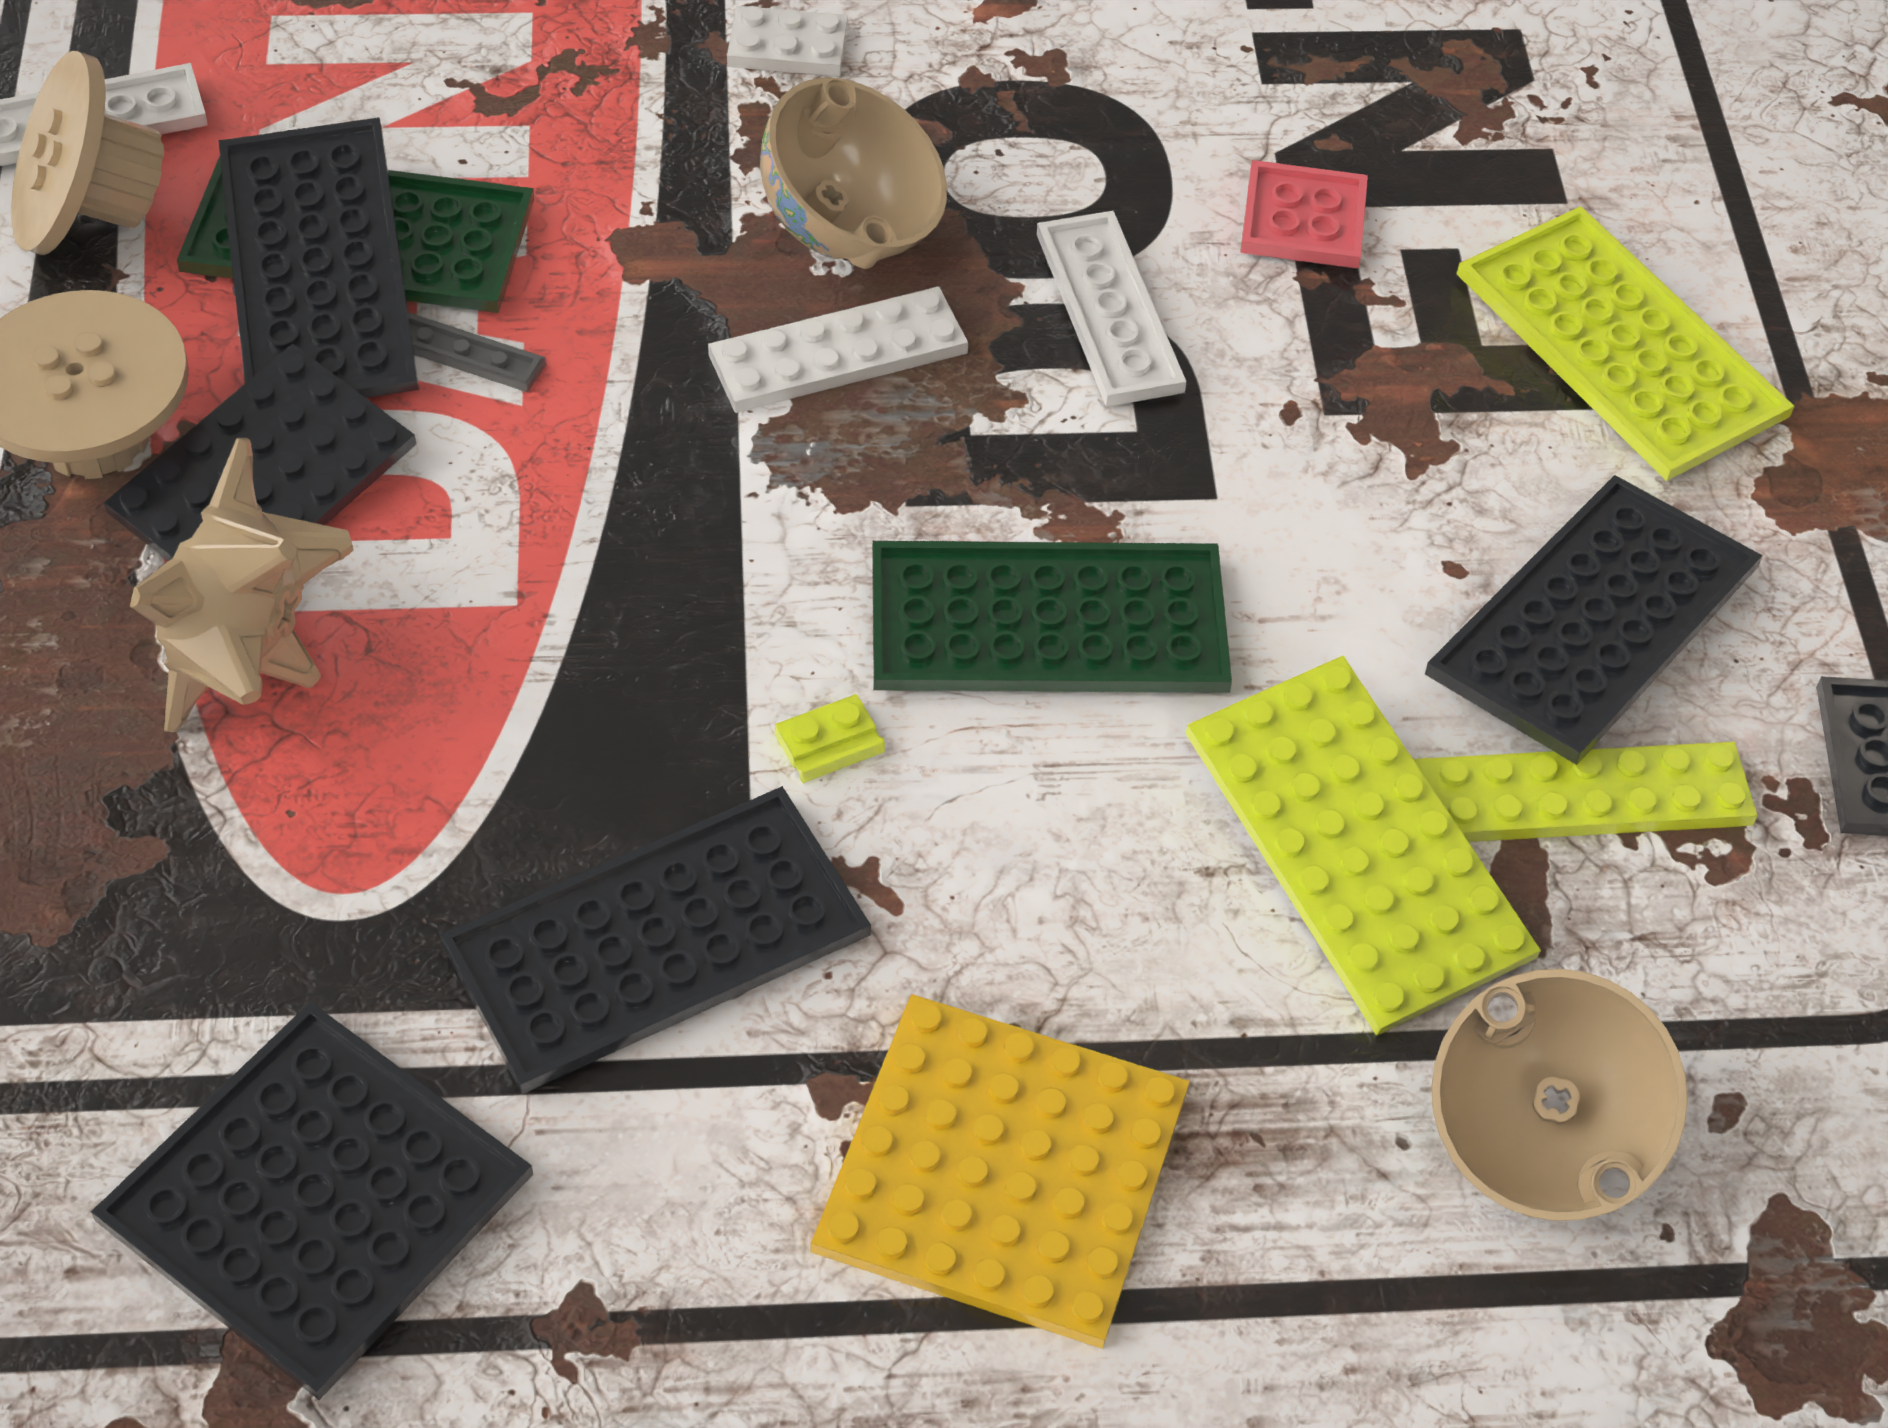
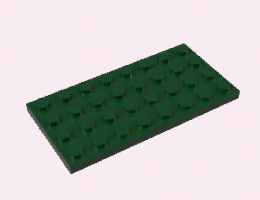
[177,156,535,313]
[872,540,1232,693]

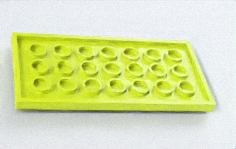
[1457,206,1794,481]
[1185,655,1541,1036]

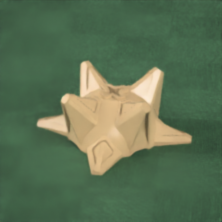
[130,438,354,732]

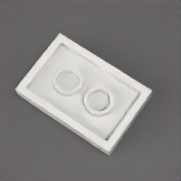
[727,6,848,77]

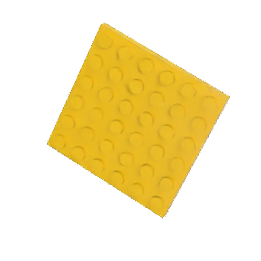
[810,994,1190,1349]

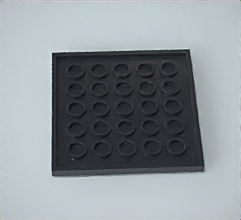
[91,1001,533,1400]

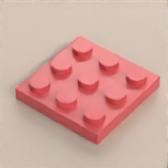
[1240,160,1368,268]

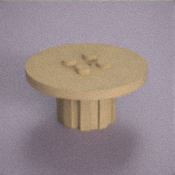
[11,51,164,255]
[0,290,189,479]

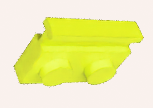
[775,694,885,784]

